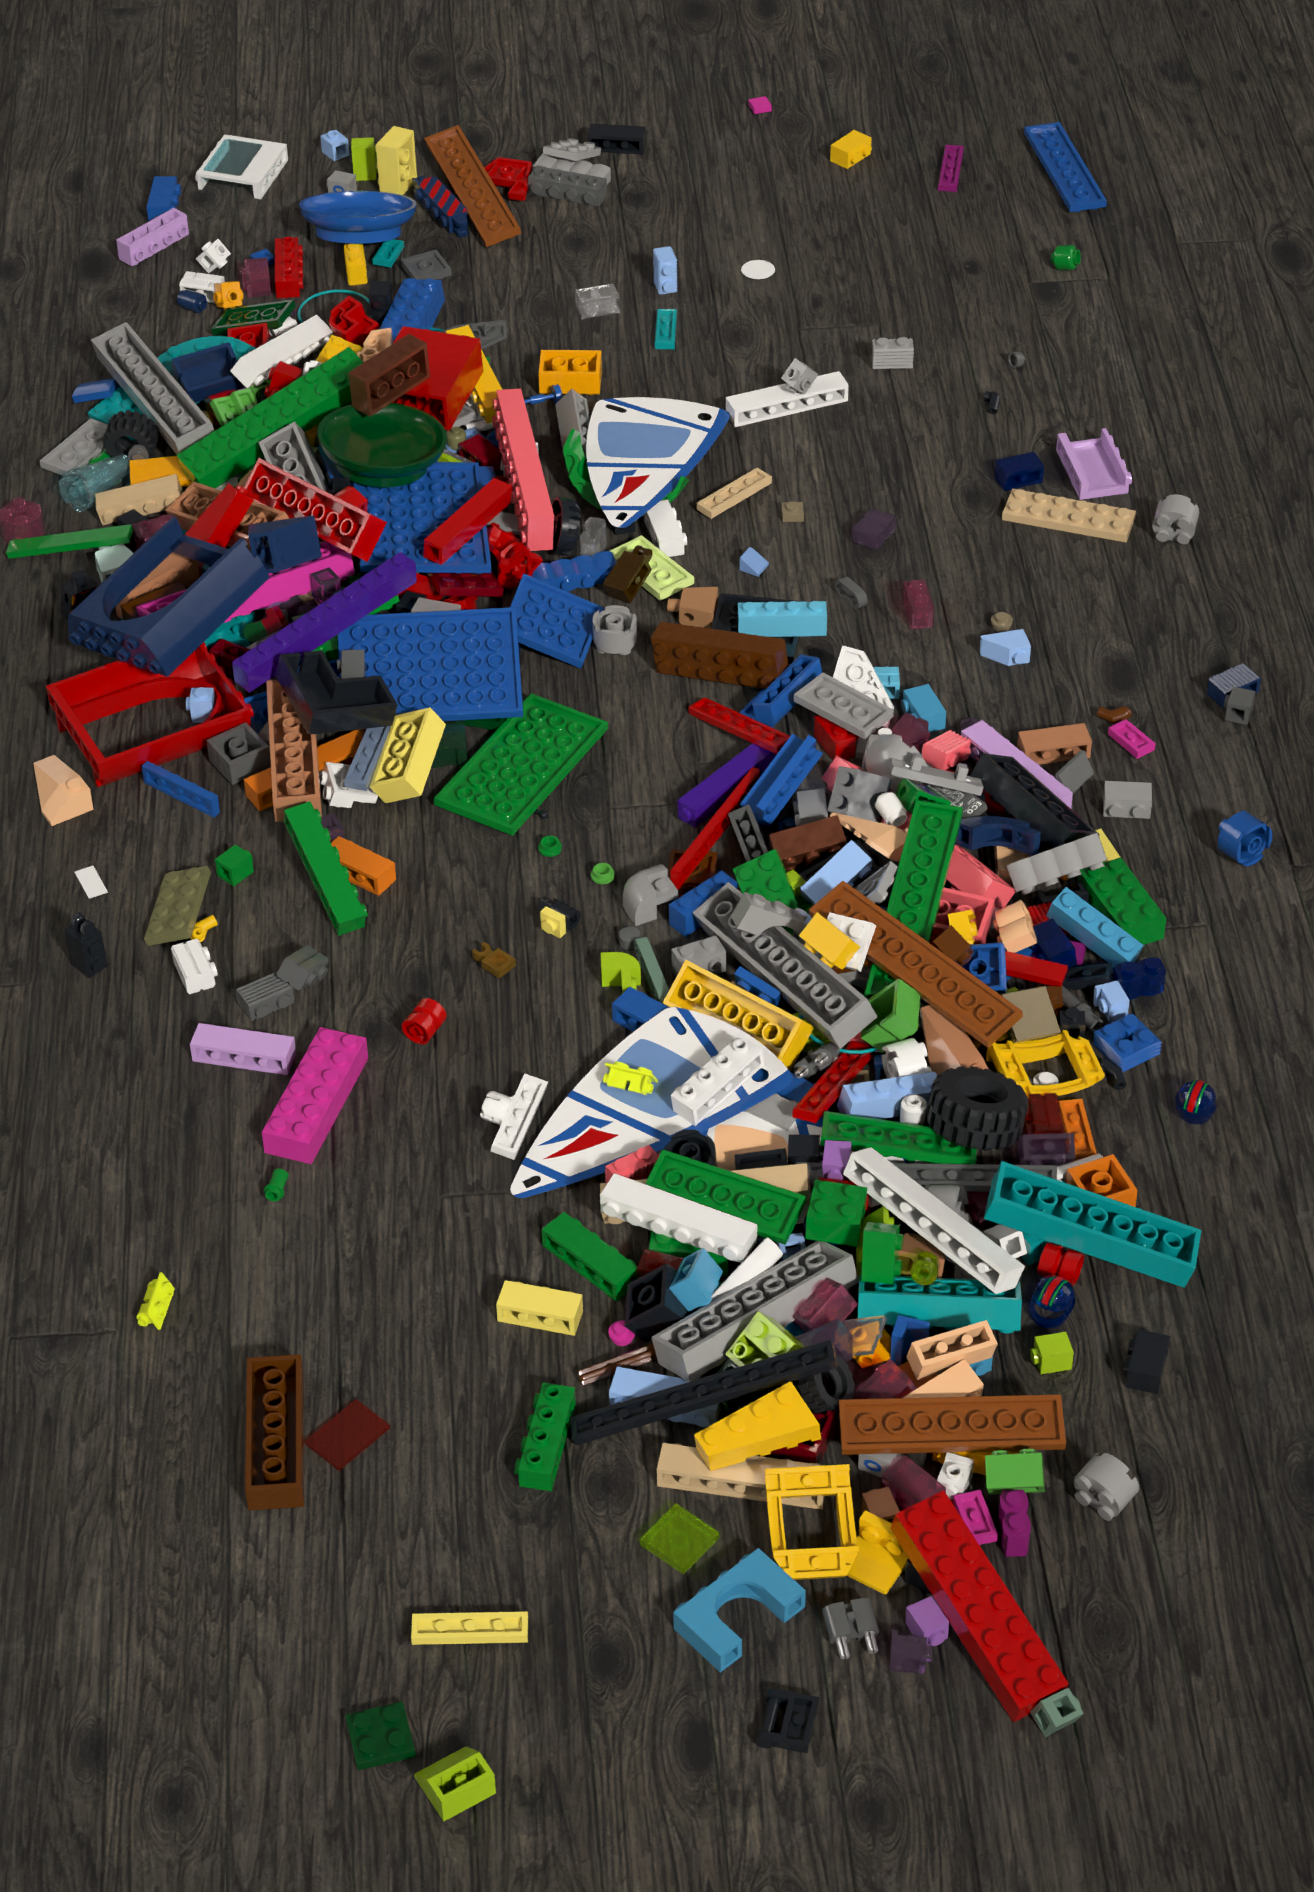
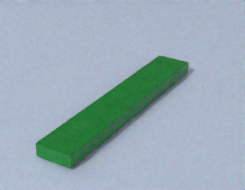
[6,524,133,559]

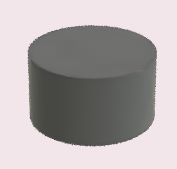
[619,926,641,950]

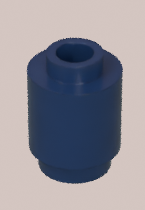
[177,289,207,313]

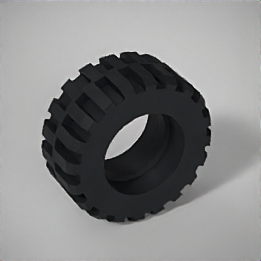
[926,1066,1028,1151]

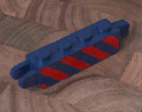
[412,176,468,237]

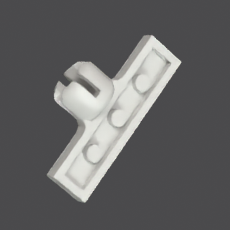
[480,1073,548,1160]

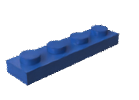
[142,761,220,818]

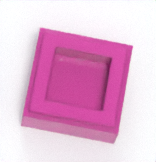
[748,96,772,114]

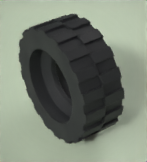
[798,1355,855,1414]

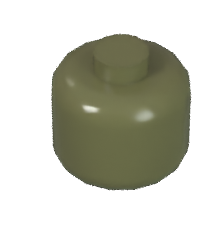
[446,427,466,450]

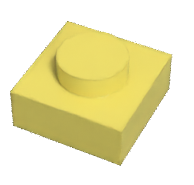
[540,907,566,938]

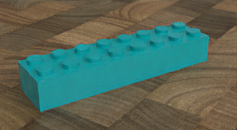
[984,1161,1201,1288]

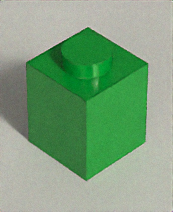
[215,845,254,887]

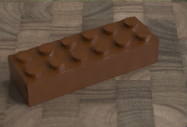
[651,622,788,689]
[245,1354,305,1511]

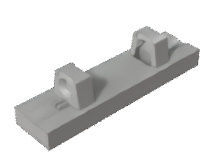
[889,752,983,796]

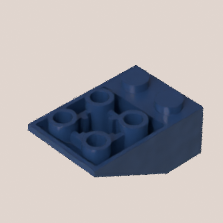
[248,515,322,574]

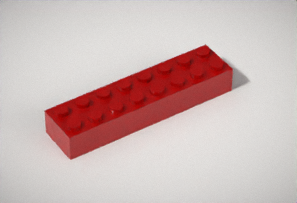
[244,458,387,562]
[890,1490,1069,1723]

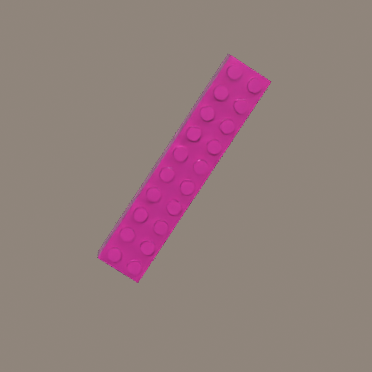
[136,541,355,623]

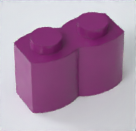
[998,1490,1031,1557]

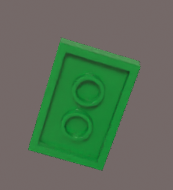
[733,849,800,909]

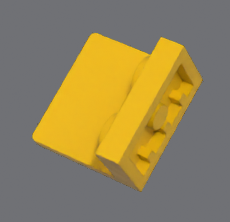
[847,1510,908,1594]

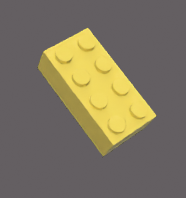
[369,707,446,803]

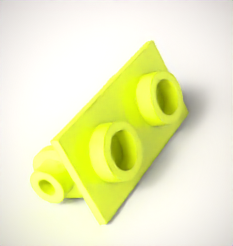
[603,1061,658,1095]
[136,1272,175,1330]

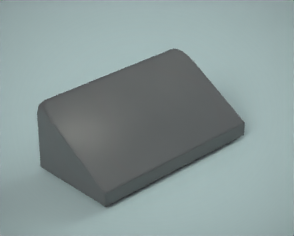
[1055,750,1093,793]

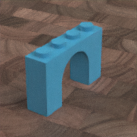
[673,1548,806,1673]

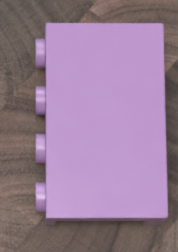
[1056,428,1132,500]

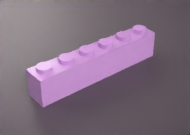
[961,720,1073,808]

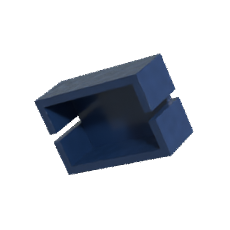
[171,342,244,403]

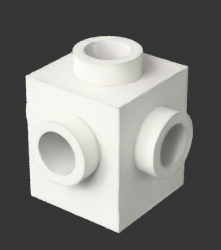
[196,239,231,273]

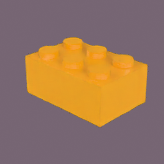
[539,350,602,395]

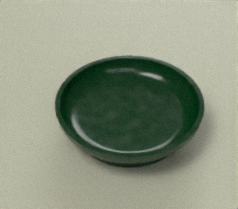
[317,403,447,487]

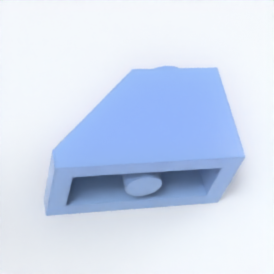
[980,629,1031,666]

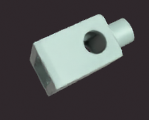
[94,544,134,583]

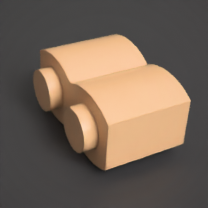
[993,900,1037,953]

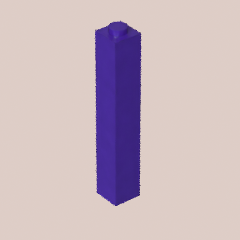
[678,744,777,827]

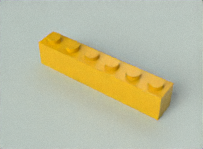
[446,325,502,424]

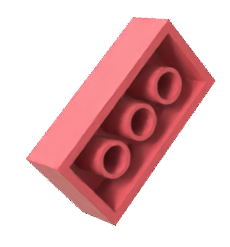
[932,887,995,944]

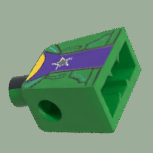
[895,778,951,813]

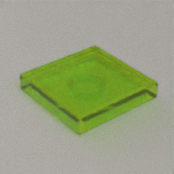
[640,1503,720,1574]

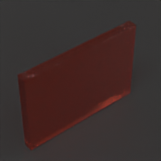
[305,1399,390,1471]

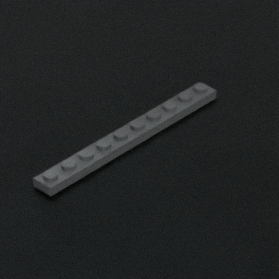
[796,1162,1057,1192]

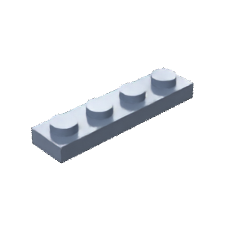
[344,726,391,791]

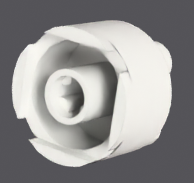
[881,1038,932,1079]

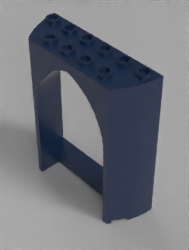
[68,516,270,677]

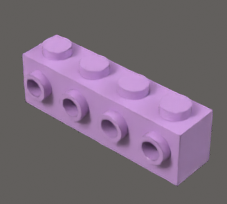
[116,208,189,266]

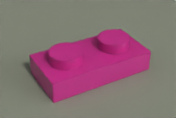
[1108,719,1156,759]
[953,1490,998,1545]

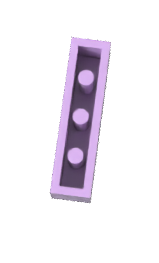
[190,1023,296,1075]

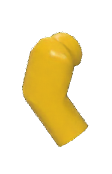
[191,915,218,942]

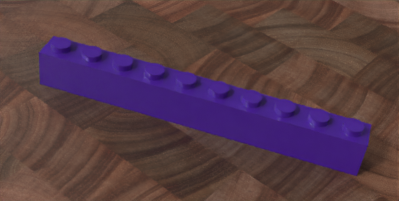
[232,552,417,693]

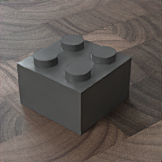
[207,722,271,785]

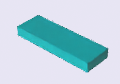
[655,309,677,349]

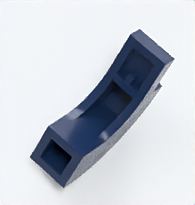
[955,816,1041,856]

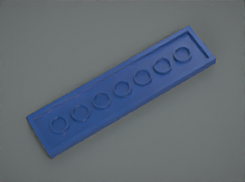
[1024,122,1107,212]

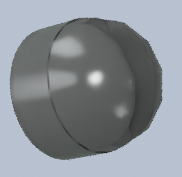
[1008,351,1025,368]

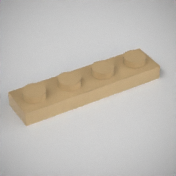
[697,468,772,519]

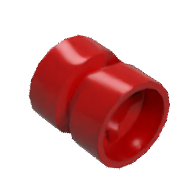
[402,998,447,1045]
[1037,1242,1084,1286]

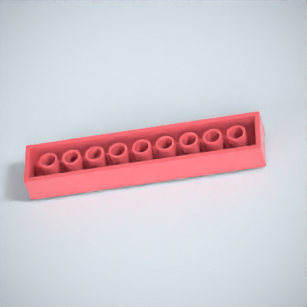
[492,389,554,551]
[821,756,1016,909]

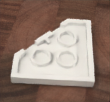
[833,645,894,728]

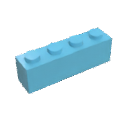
[738,601,827,637]

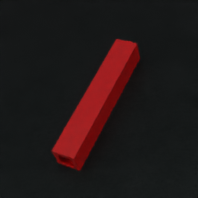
[423,478,512,565]

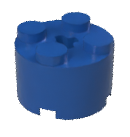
[1218,810,1272,866]

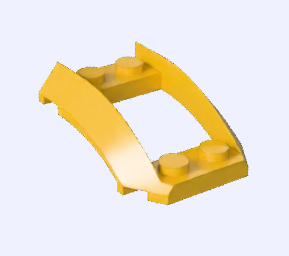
[986,1030,1105,1099]
[765,1464,859,1580]

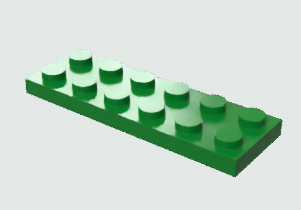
[820,1111,977,1164]
[645,1150,807,1245]

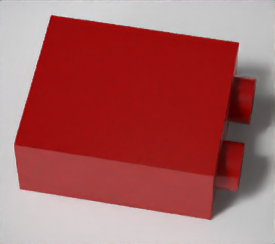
[392,326,483,431]

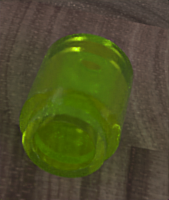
[911,1252,940,1285]

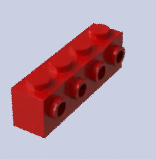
[275,237,304,298]

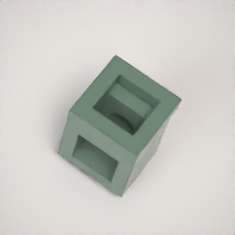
[1030,1688,1084,1738]

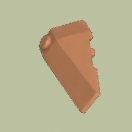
[919,1004,988,1076]

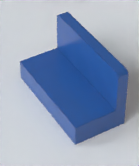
[890,1315,930,1370]

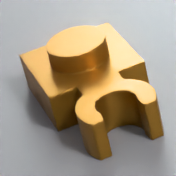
[472,942,516,978]

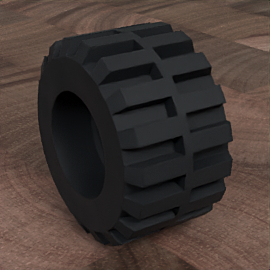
[103,410,159,467]

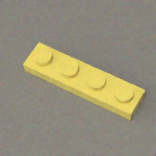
[411,1611,528,1645]

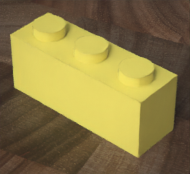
[496,1280,583,1336]

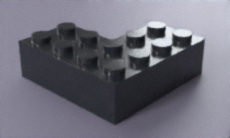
[275,650,398,735]

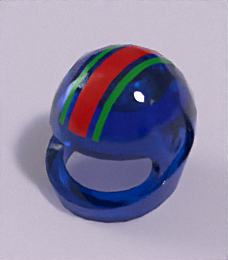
[1175,1080,1217,1125]
[1029,1275,1076,1328]

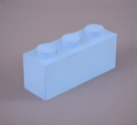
[800,840,872,906]

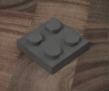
[401,250,452,280]

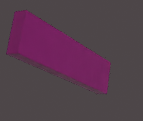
[938,145,964,192]

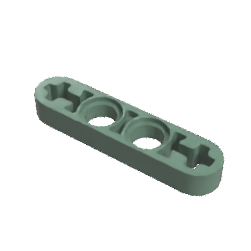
[634,936,670,1008]

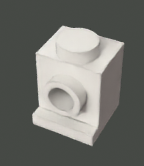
[936,1452,974,1500]

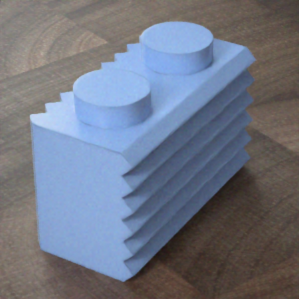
[653,246,678,294]

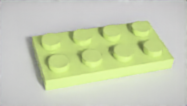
[609,535,694,601]

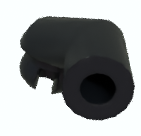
[1099,1058,1127,1090]

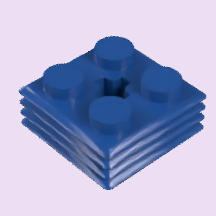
[960,943,1007,994]
[1093,1014,1162,1072]

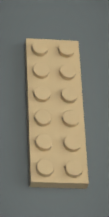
[1002,489,1136,542]

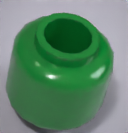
[1051,245,1081,270]

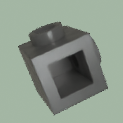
[1224,687,1255,725]

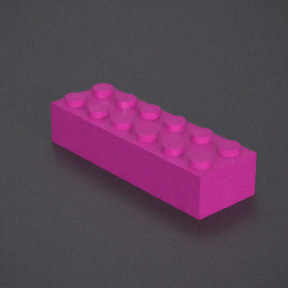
[262,1027,368,1164]

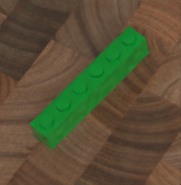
[284,801,368,936]

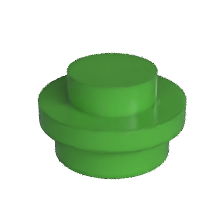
[591,863,615,884]

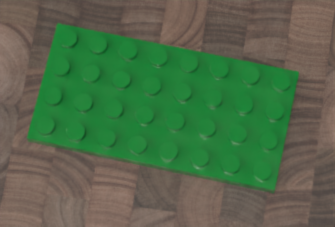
[434,693,608,836]

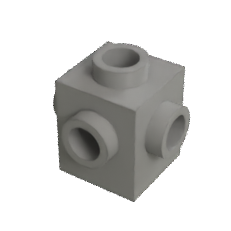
[781,358,819,395]

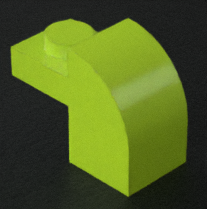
[601,952,641,994]

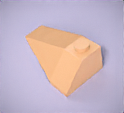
[33,755,94,826]
[830,812,909,861]

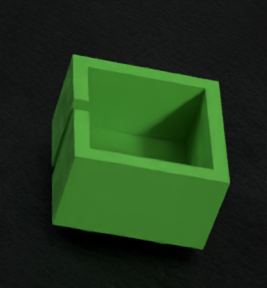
[861,979,920,1053]

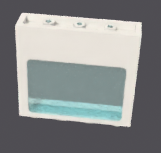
[195,134,288,199]

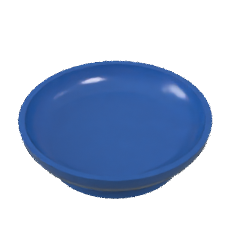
[299,191,417,244]

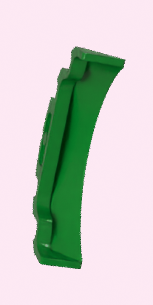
[563,429,689,516]

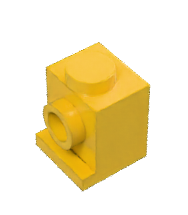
[948,909,978,945]

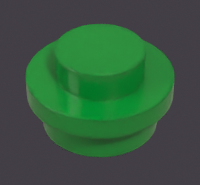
[538,836,562,857]

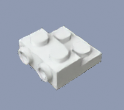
[319,762,378,808]

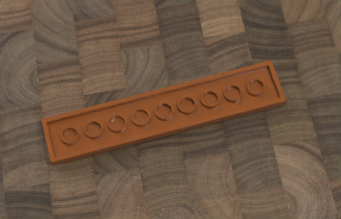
[424,125,521,247]
[809,881,1023,1048]

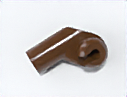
[1097,706,1132,724]

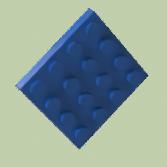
[510,574,604,669]

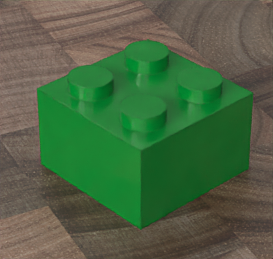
[805,1180,867,1247]

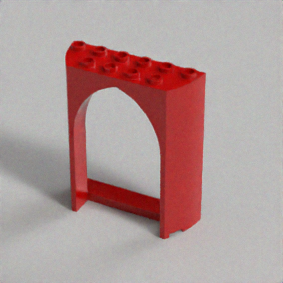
[46,642,254,788]

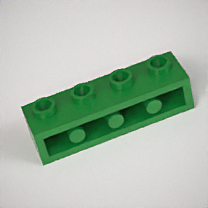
[515,1383,576,1492]

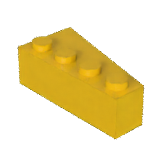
[694,1381,821,1471]

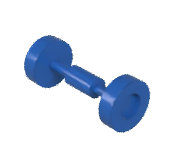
[524,384,563,405]

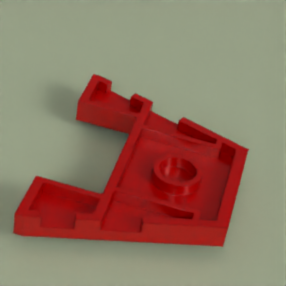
[484,157,533,201]

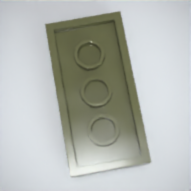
[144,866,211,946]

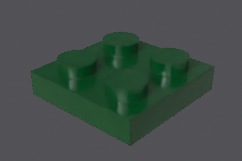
[345,1701,416,1771]

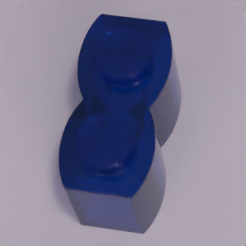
[1112,958,1166,1000]

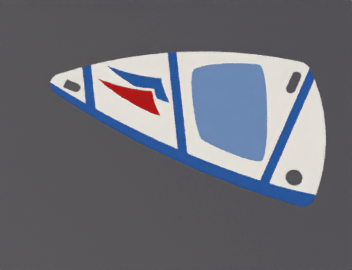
[586,397,730,528]
[510,1007,792,1198]

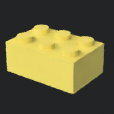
[375,126,417,195]

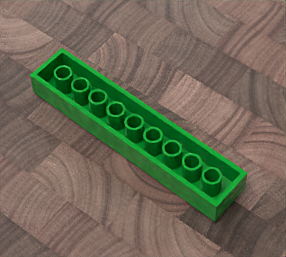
[176,347,364,489]

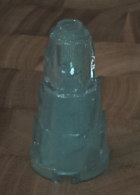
[59,454,130,512]

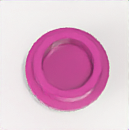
[609,1320,635,1346]

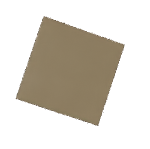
[1001,986,1061,1043]

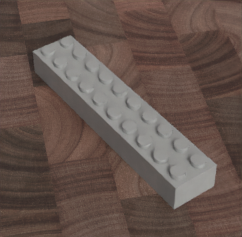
[91,322,214,454]
[693,882,877,1049]

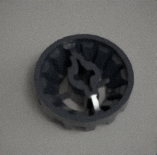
[548,497,582,556]

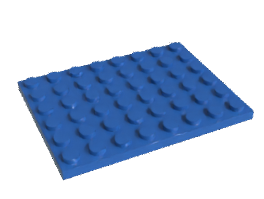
[353,462,491,574]
[338,607,523,721]

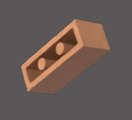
[1017,723,1092,765]

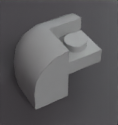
[865,734,928,793]
[623,864,678,926]

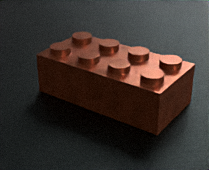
[348,334,430,417]

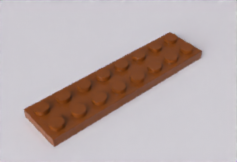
[839,1395,1066,1455]

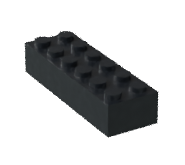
[970,753,1100,850]

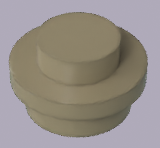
[991,612,1013,632]

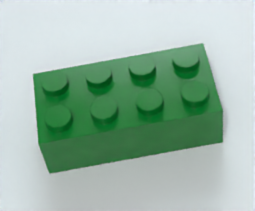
[1077,857,1166,945]

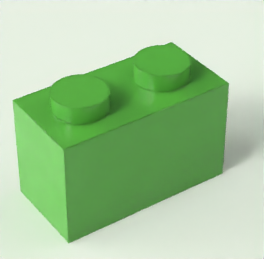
[985,1449,1045,1495]

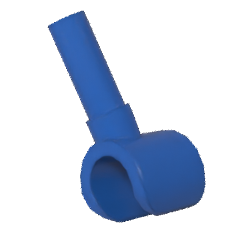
[873,1054,884,1081]

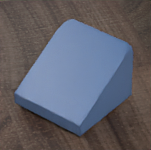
[740,547,769,577]

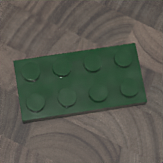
[211,299,296,336]

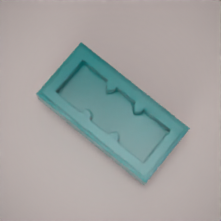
[373,239,404,268]

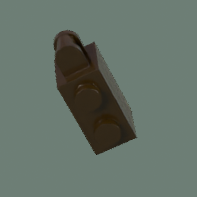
[603,545,653,603]

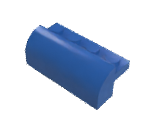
[739,654,822,728]
[740,734,823,827]

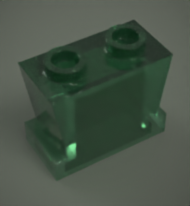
[431,720,467,769]

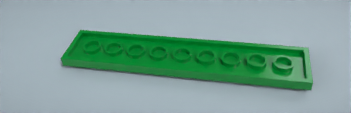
[865,800,963,999]

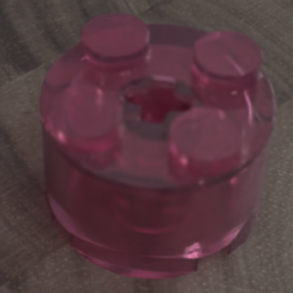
[0,497,44,544]

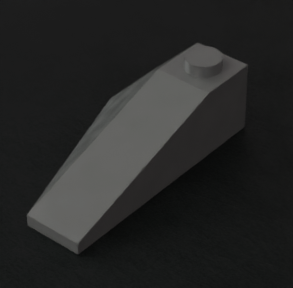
[442,320,507,350]

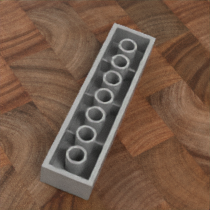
[651,1241,859,1382]

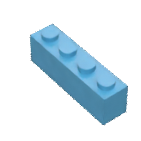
[1047,887,1143,974]

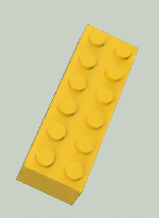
[663,960,814,1071]

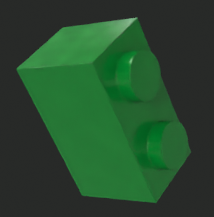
[861,1222,904,1284]

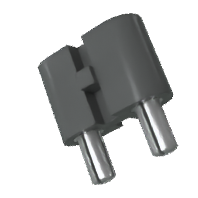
[794,1041,840,1079]
[822,1598,879,1659]

